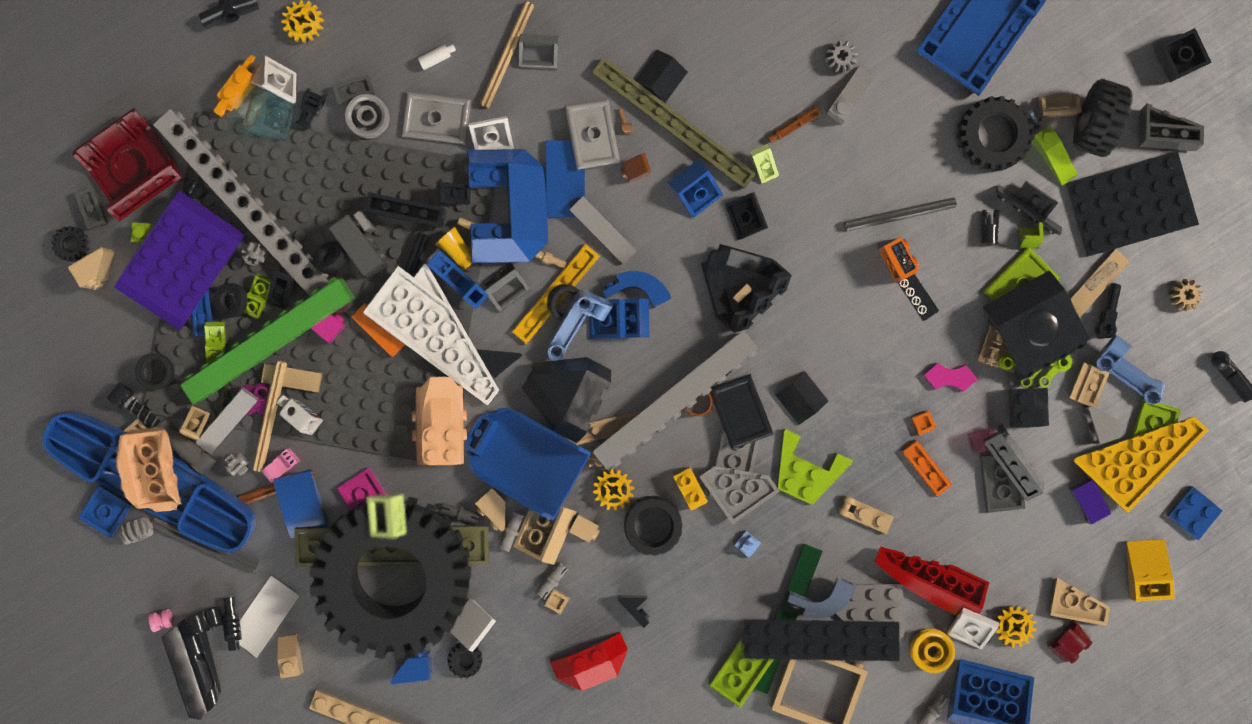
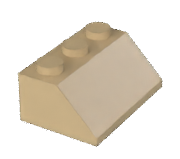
[513,505,577,565]

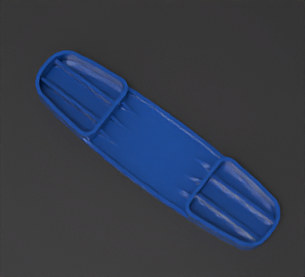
[42,410,257,552]

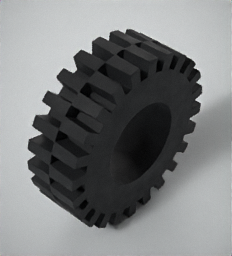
[310,497,471,659]

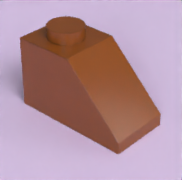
[620,153,651,183]

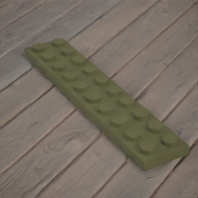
[294,525,489,567]

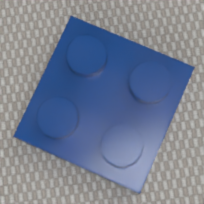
[78,485,133,538]
[1167,486,1223,540]

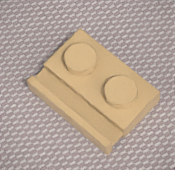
[1068,362,1110,408]

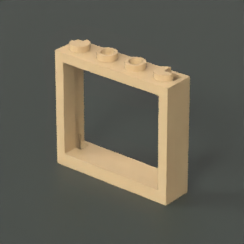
[770,660,868,724]

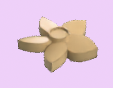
[587,447,603,467]

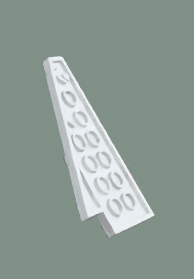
[363,264,499,406]

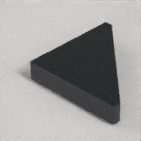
[476,349,523,378]

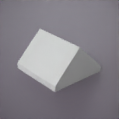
[251,56,296,104]
[469,116,514,150]

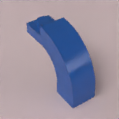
[425,249,489,309]
[602,271,671,308]

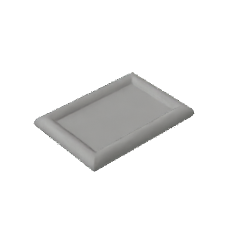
[401,92,471,145]
[564,99,621,170]

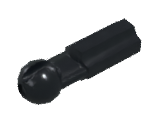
[1211,351,1252,403]

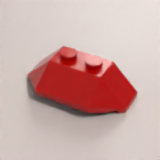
[550,632,628,691]

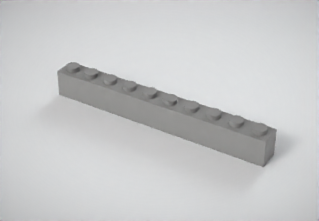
[593,330,758,469]

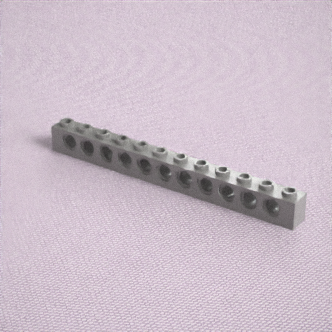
[153,109,329,297]

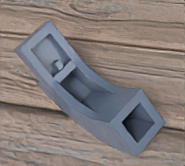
[787,576,856,618]

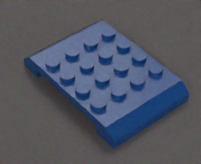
[916,0,1046,96]

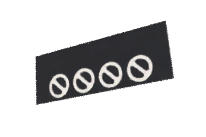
[897,274,939,321]

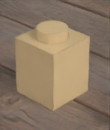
[569,513,600,543]

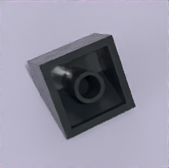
[1009,388,1049,428]

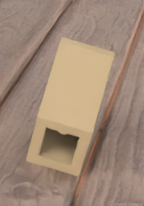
[475,487,506,532]

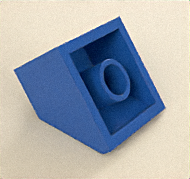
[667,160,723,218]
[390,649,434,685]

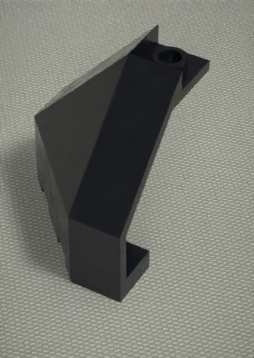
[701,244,792,333]
[521,357,611,443]

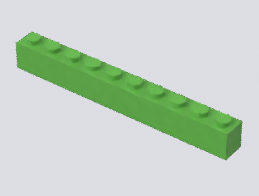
[180,278,355,404]

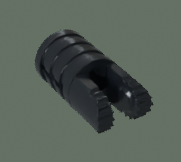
[981,210,1000,245]

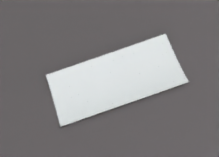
[239,576,299,658]

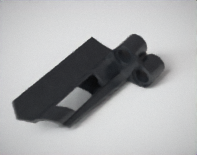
[161,606,223,720]

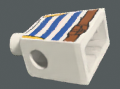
[277,396,323,435]

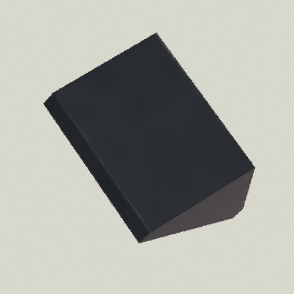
[635,49,688,103]
[725,192,768,240]
[775,371,829,425]

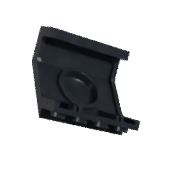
[982,270,1090,381]

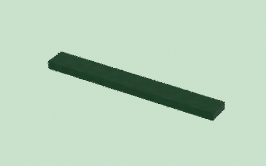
[754,544,823,694]

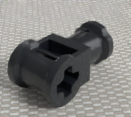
[295,88,327,130]

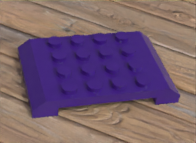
[114,191,246,331]

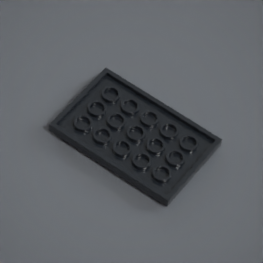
[1066,151,1199,257]

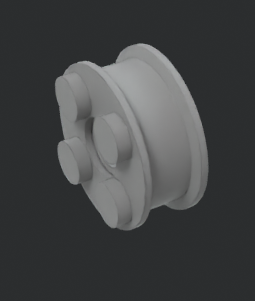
[345,94,390,139]

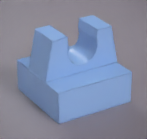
[734,531,761,558]

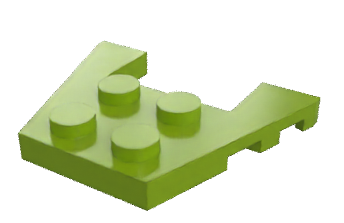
[777,429,853,505]

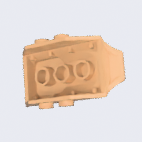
[412,377,467,465]
[116,427,181,512]

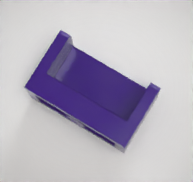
[1069,479,1112,525]

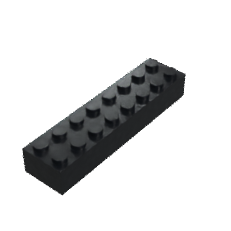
[741,619,900,661]

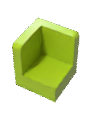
[1019,222,1044,249]

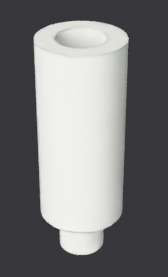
[418,44,456,70]

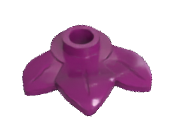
[235,383,270,417]

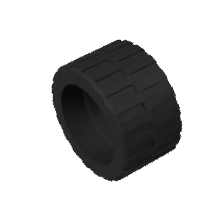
[624,496,683,556]

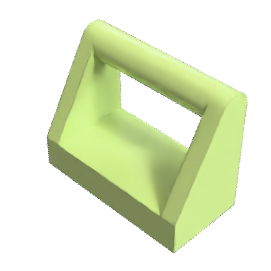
[367,494,406,538]

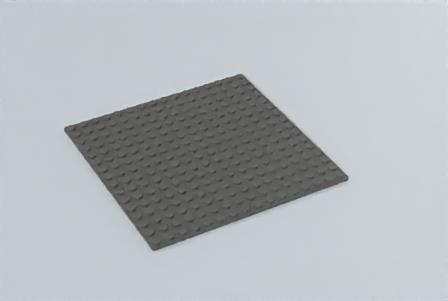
[144,111,495,461]

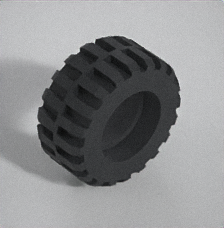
[1073,79,1133,157]

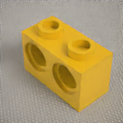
[673,466,708,511]

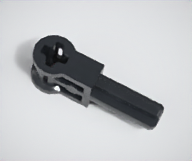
[1095,283,1121,339]

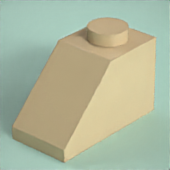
[179,406,210,441]
[277,634,304,679]

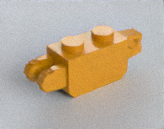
[213,55,260,117]

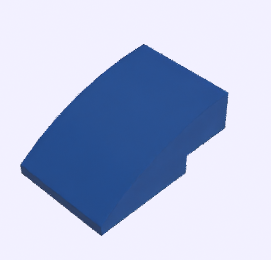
[589,298,650,339]
[273,469,328,538]

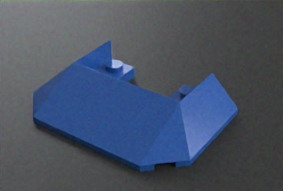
[467,149,548,263]

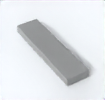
[569,196,636,264]
[195,387,258,455]

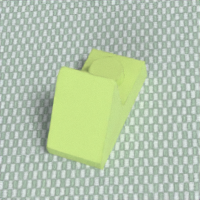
[750,144,779,184]

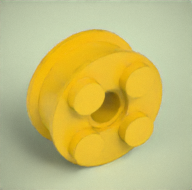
[910,628,955,673]

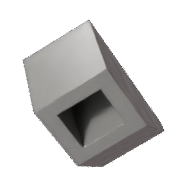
[1083,406,1122,444]

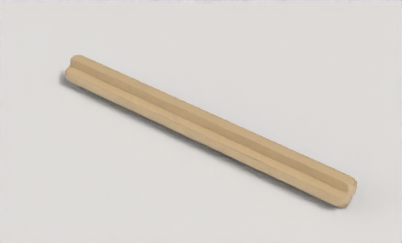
[480,1,534,108]
[252,360,287,472]

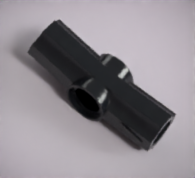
[199,0,259,30]

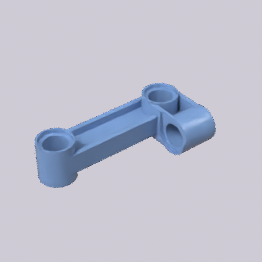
[546,290,613,361]
[1097,335,1165,404]

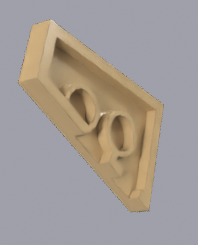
[1049,577,1110,626]

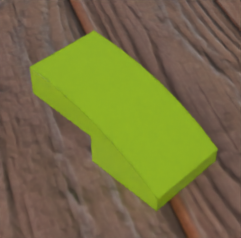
[204,322,226,363]

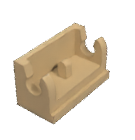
[1037,94,1082,118]

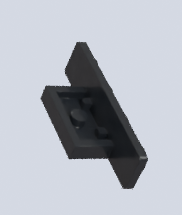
[996,180,1062,236]

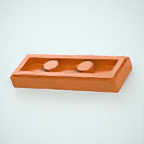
[351,303,406,357]
[901,440,952,497]

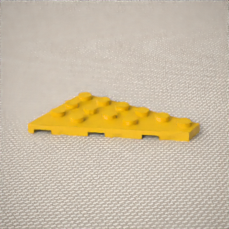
[1072,417,1208,513]

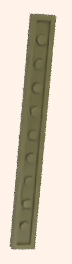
[592,57,756,189]

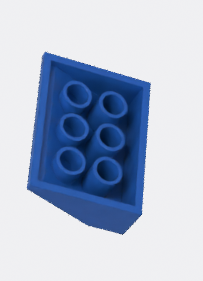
[947,659,1034,724]

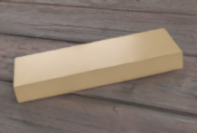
[261,364,322,392]

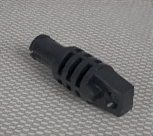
[222,597,242,651]

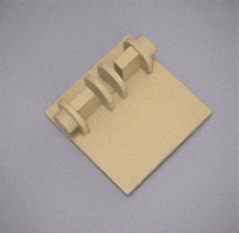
[978,325,1015,373]

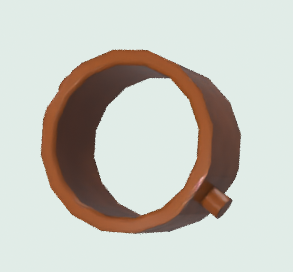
[685,393,713,416]

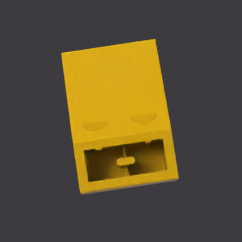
[1126,539,1175,601]

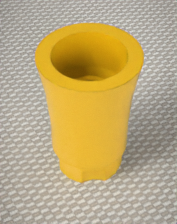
[435,227,472,271]

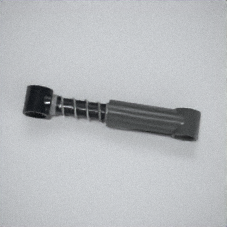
[106,382,217,475]

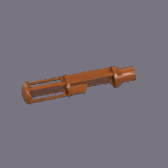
[767,105,821,143]

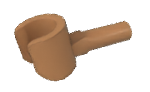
[618,108,632,134]

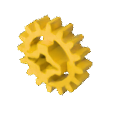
[281,0,324,43]
[593,469,635,511]
[995,605,1037,648]

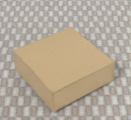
[732,284,752,303]
[544,588,570,615]

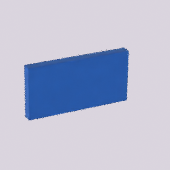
[546,140,585,218]

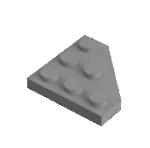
[699,466,780,524]

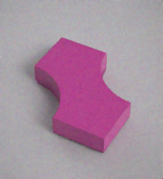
[923,363,978,392]

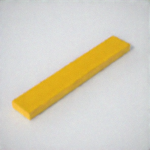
[512,244,600,344]

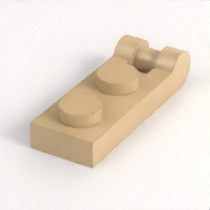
[837,495,894,534]

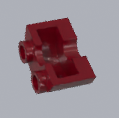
[1047,620,1093,664]

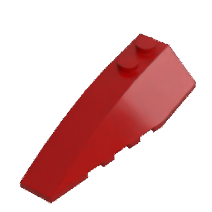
[875,546,990,616]

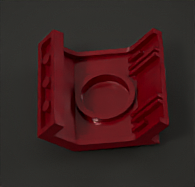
[72,108,182,222]

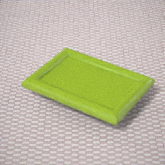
[983,248,1061,301]

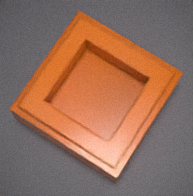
[911,410,937,435]

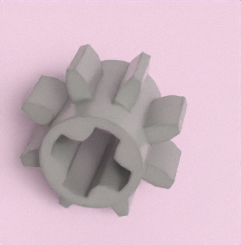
[241,242,266,266]
[224,453,249,476]

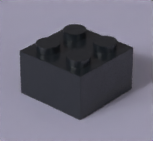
[1154,28,1212,83]

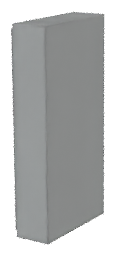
[354,211,376,234]

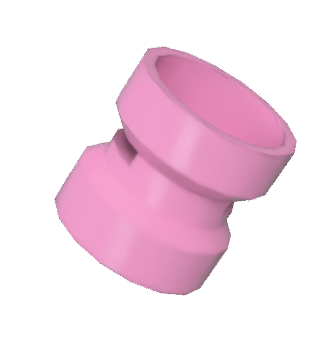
[148,609,174,632]

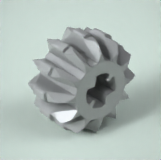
[825,40,858,73]
[118,517,154,545]

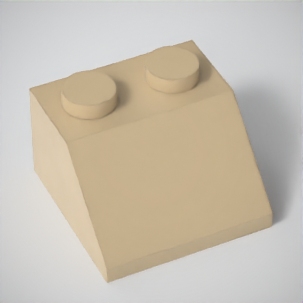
[68,247,115,290]

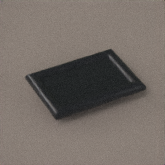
[710,374,774,450]

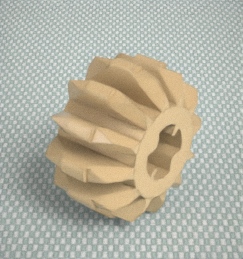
[1169,278,1204,311]

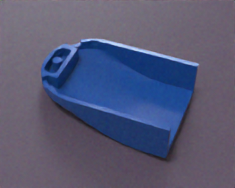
[465,408,591,521]

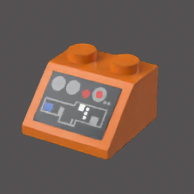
[878,237,919,283]

